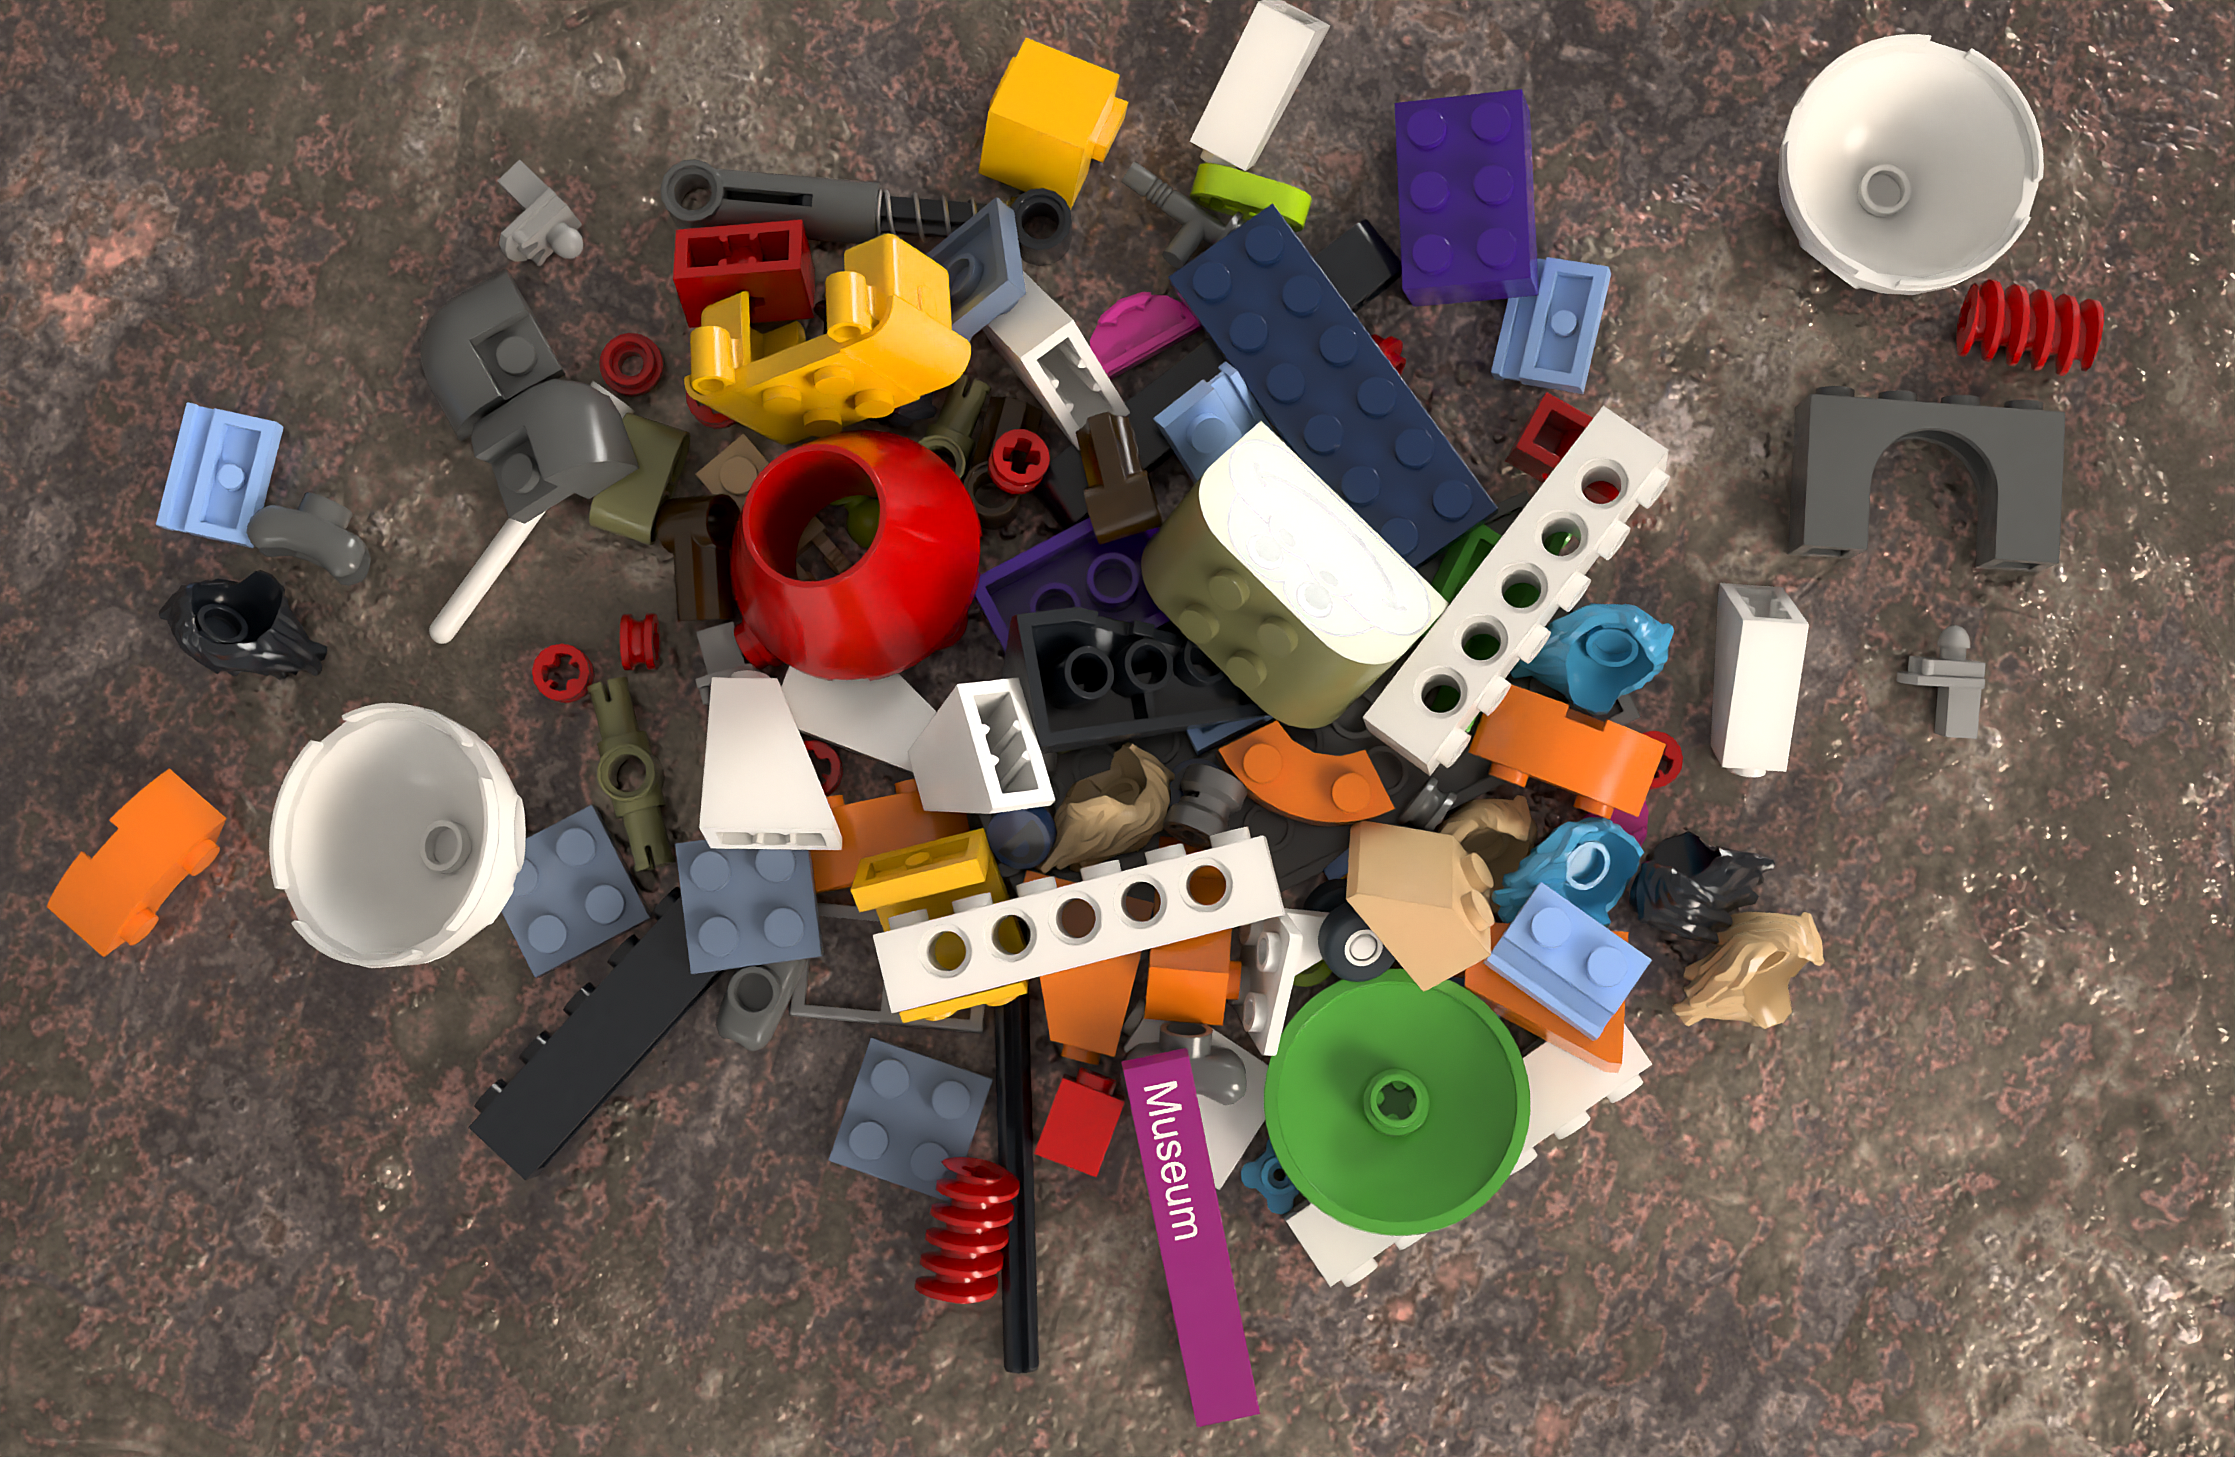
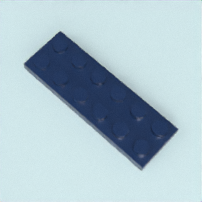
[1168,203,1498,571]

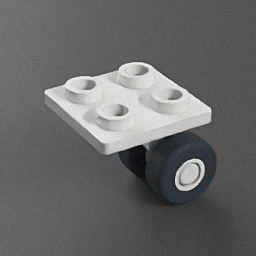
[1227,878,1395,1056]

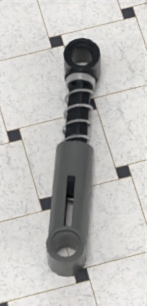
[660,159,1072,266]

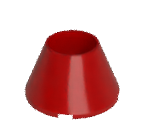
[730,430,982,681]

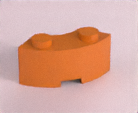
[1468,684,1666,820]
[1215,720,1395,826]
[46,768,227,957]
[811,778,970,893]
[1144,836,1241,1026]

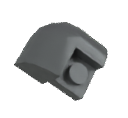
[420,269,566,441]
[471,379,639,524]

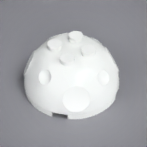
[1778,34,2044,295]
[269,703,526,968]

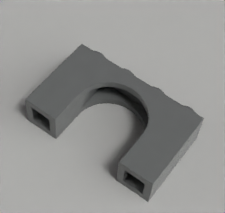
[1788,386,2065,572]

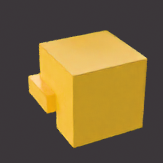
[978,38,1128,210]

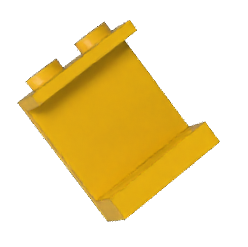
[851,828,1029,1023]

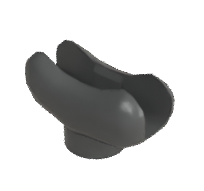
[246,492,371,586]
[716,959,807,1051]
[1120,1021,1247,1105]

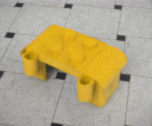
[684,233,971,445]

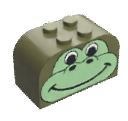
[1141,421,1450,729]

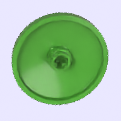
[1264,969,1531,1236]

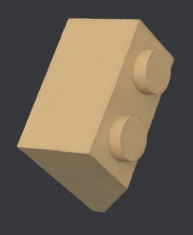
[1346,820,1494,992]

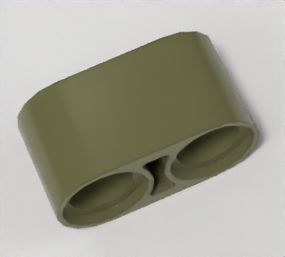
[589,413,691,545]

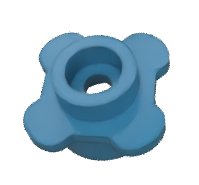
[1241,1139,1300,1214]

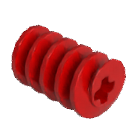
[1956,279,2104,376]
[914,1157,1020,1304]

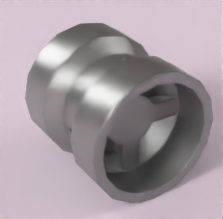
[1163,764,1248,850]

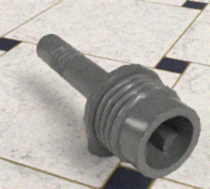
[1121,161,1246,268]

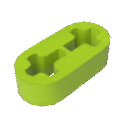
[1189,163,1312,232]

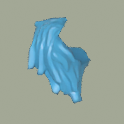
[1510,603,1674,715]
[1491,817,1644,928]

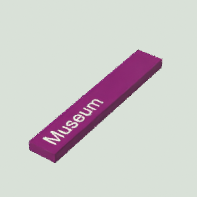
[1121,1048,1260,1427]

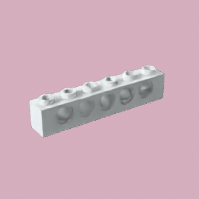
[1363,406,1670,776]
[873,827,1285,1013]

